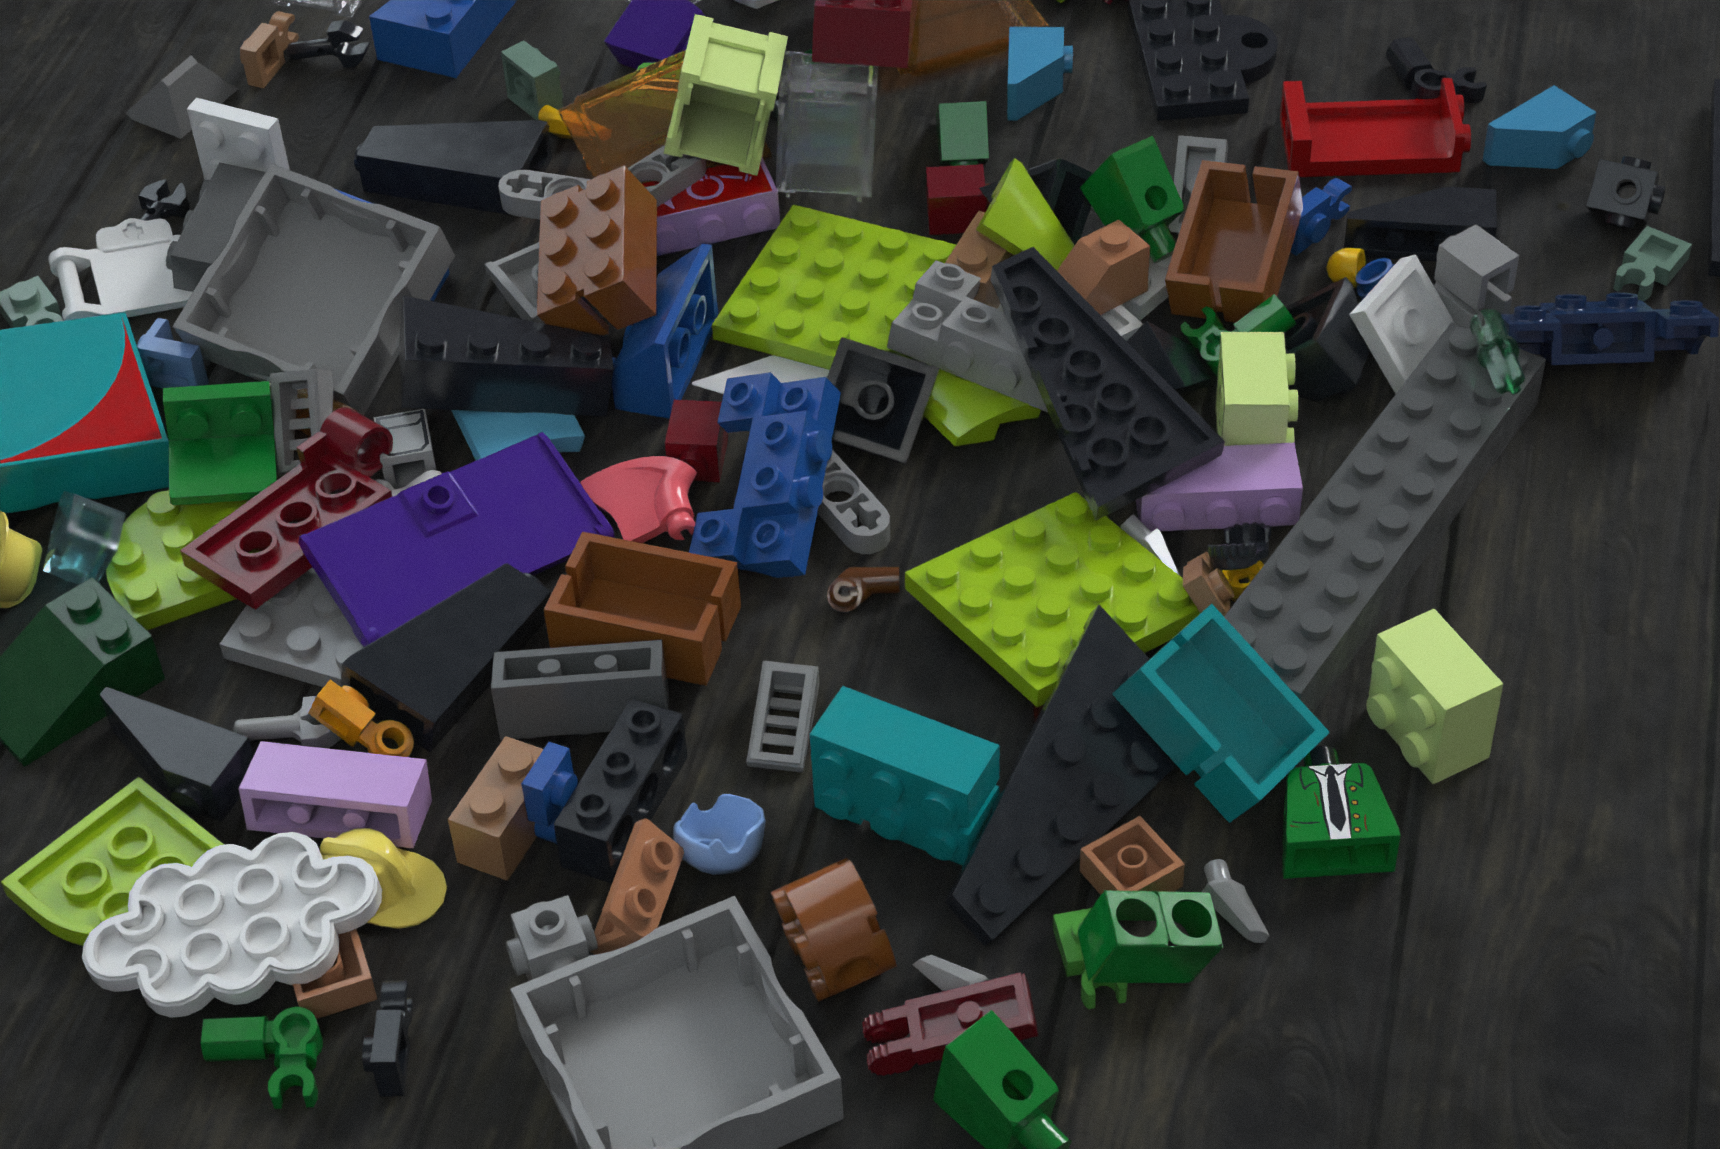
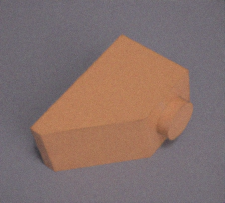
[1057,220,1150,315]

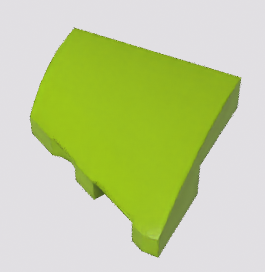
[976,158,1075,270]

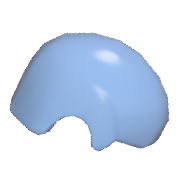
[673,794,766,875]

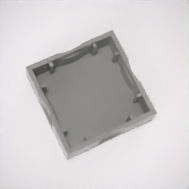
[172,164,455,416]
[510,896,844,1149]

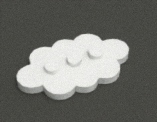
[82,832,382,1018]

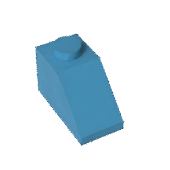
[1007,27,1073,120]
[1483,85,1596,169]

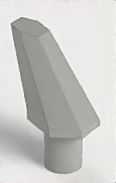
[1120,514,1180,576]
[1202,859,1270,943]
[912,955,989,991]

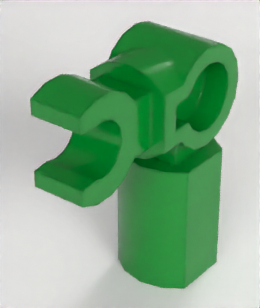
[1181,294,1296,377]
[201,1007,323,1109]

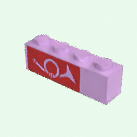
[642,158,780,256]

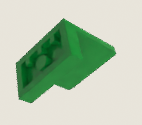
[163,381,277,505]

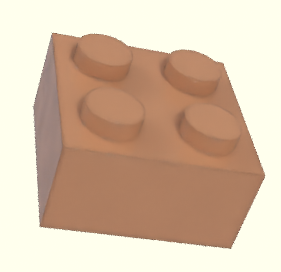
[1080,816,1185,895]
[293,928,378,1019]

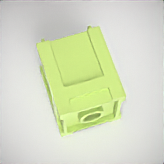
[663,14,788,175]

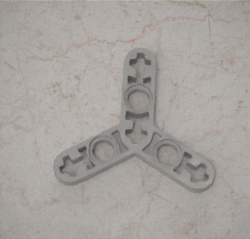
[498,145,707,220]

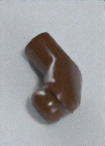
[827,567,900,612]

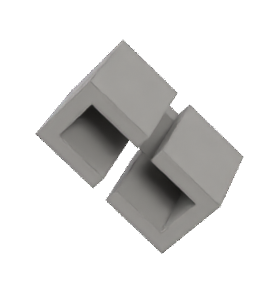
[1434,224,1519,336]

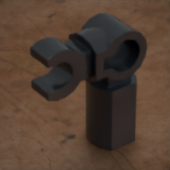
[1386,37,1487,103]

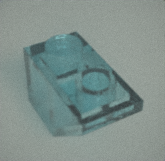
[43,491,125,585]

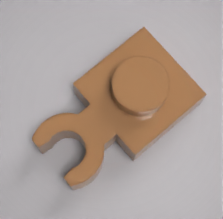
[240,11,299,88]
[1183,552,1234,616]

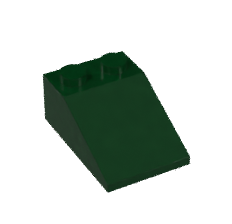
[0,577,165,767]

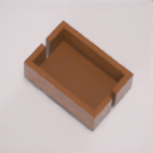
[1165,160,1303,323]
[537,165,657,336]
[544,532,741,686]

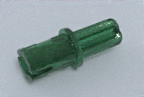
[1469,309,1526,395]

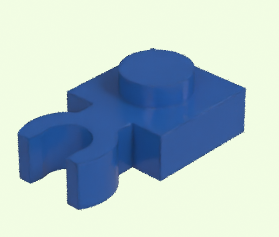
[1290,178,1352,256]
[521,742,578,844]

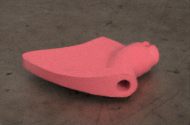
[580,456,697,543]

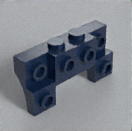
[1488,293,1719,365]

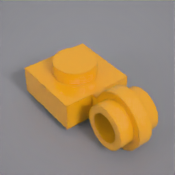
[308,679,414,757]

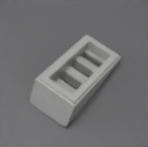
[270,368,333,477]
[746,661,820,773]

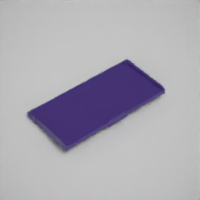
[298,432,615,648]

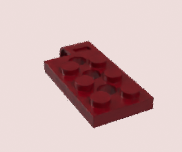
[180,407,393,610]

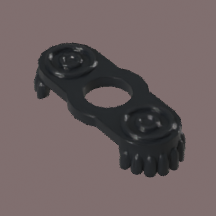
[1207,522,1272,570]

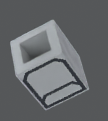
[374,409,437,489]

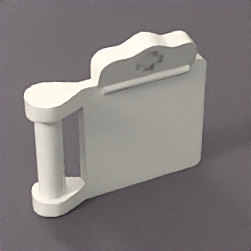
[48,218,193,321]

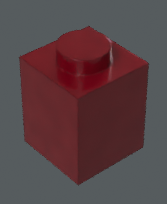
[926,164,991,235]
[665,399,728,482]

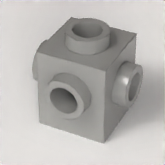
[506,895,598,981]

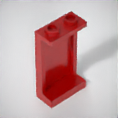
[1280,78,1471,177]

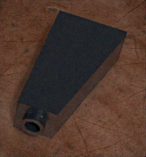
[354,120,552,215]
[340,563,551,752]

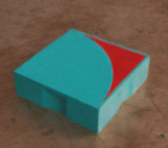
[0,312,169,514]

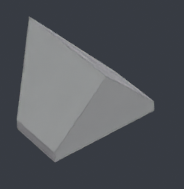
[125,55,238,139]

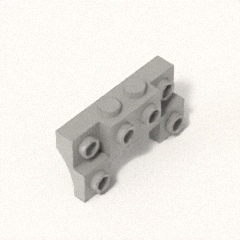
[887,260,1119,412]

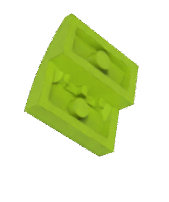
[924,364,1041,446]

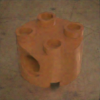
[770,858,897,1002]

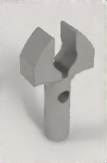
[233,696,341,749]

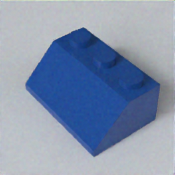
[611,243,718,419]

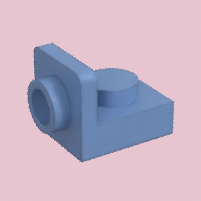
[137,318,209,388]

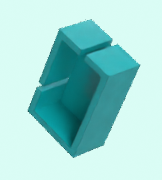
[1112,604,1330,823]
[810,686,1000,866]

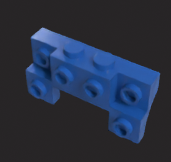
[689,372,841,578]

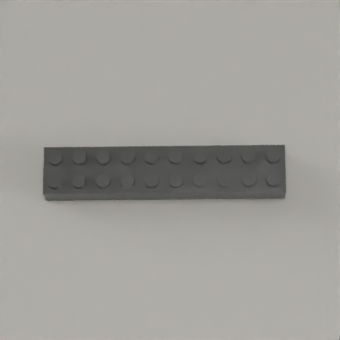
[1224,322,1546,713]

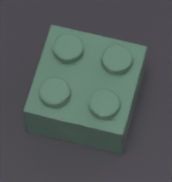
[501,40,563,120]

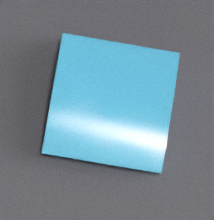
[451,410,585,461]

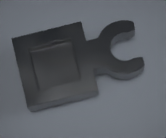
[362,980,413,1097]

